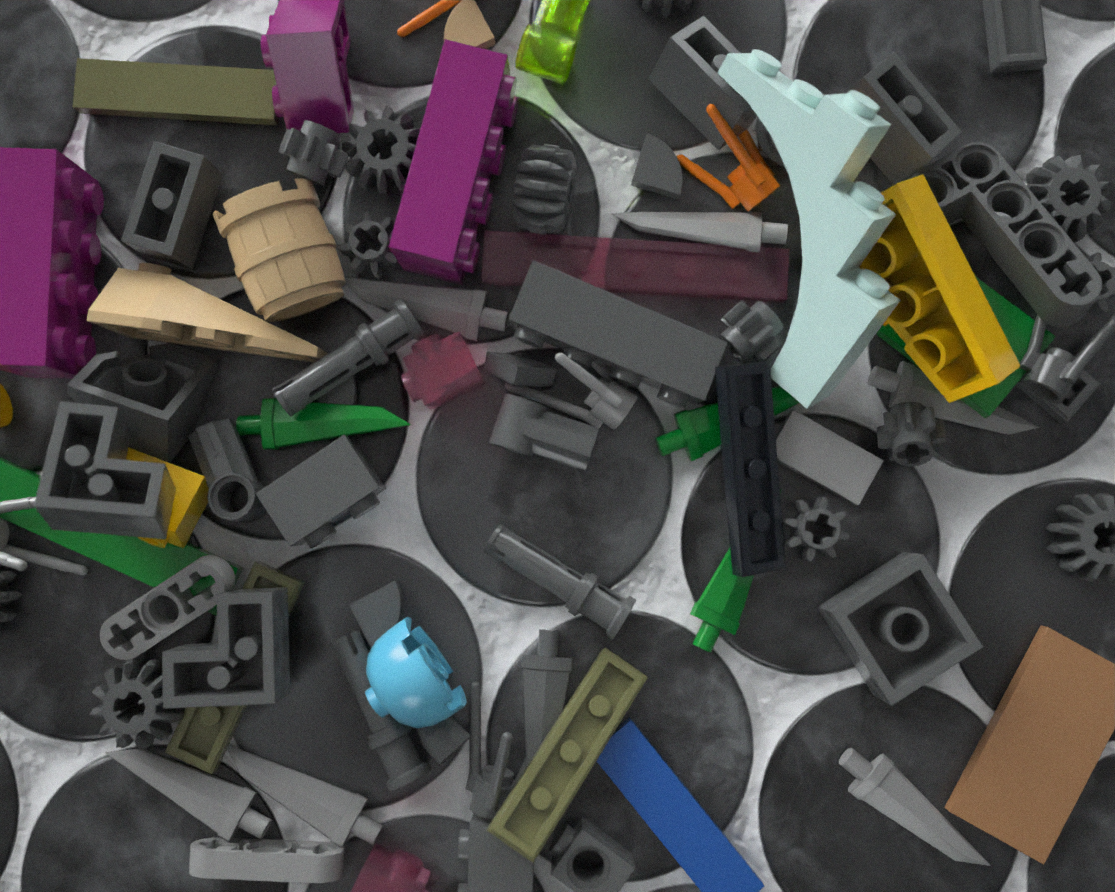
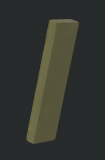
[73,58,279,126]
[165,561,305,774]
[486,647,648,863]

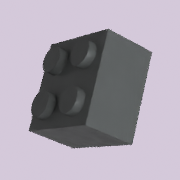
[817,552,983,706]

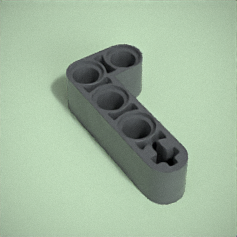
[911,142,1102,328]

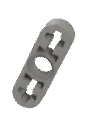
[100,555,235,660]
[189,837,344,883]

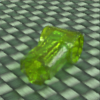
[515,0,589,85]

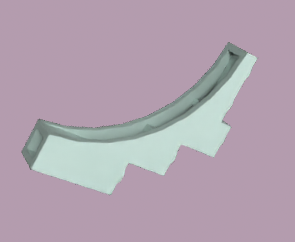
[717,49,901,408]

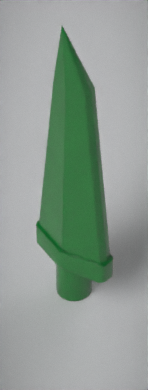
[655,386,800,461]
[236,398,411,450]
[690,489,782,653]

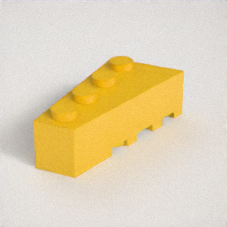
[859,174,1020,403]

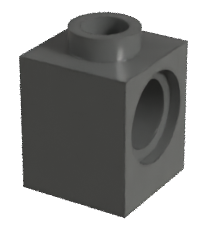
[549,815,635,892]

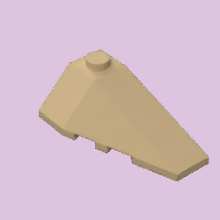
[87,263,328,362]

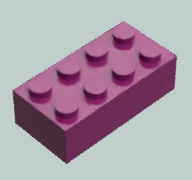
[389,39,519,285]
[0,147,104,379]

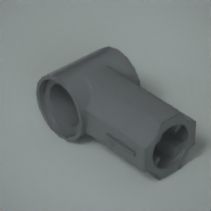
[489,394,599,471]
[188,418,266,524]

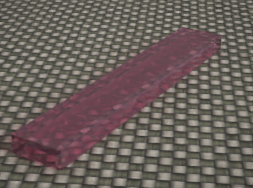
[481,231,789,303]

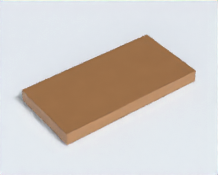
[944,625,1115,865]

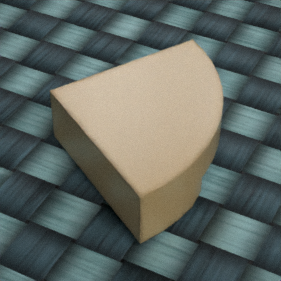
[444,0,495,49]

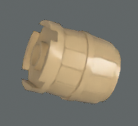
[213,178,346,322]

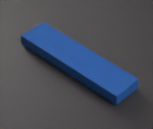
[597,717,765,892]

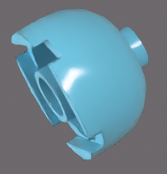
[365,617,467,728]

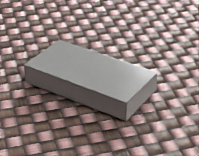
[776,409,884,506]

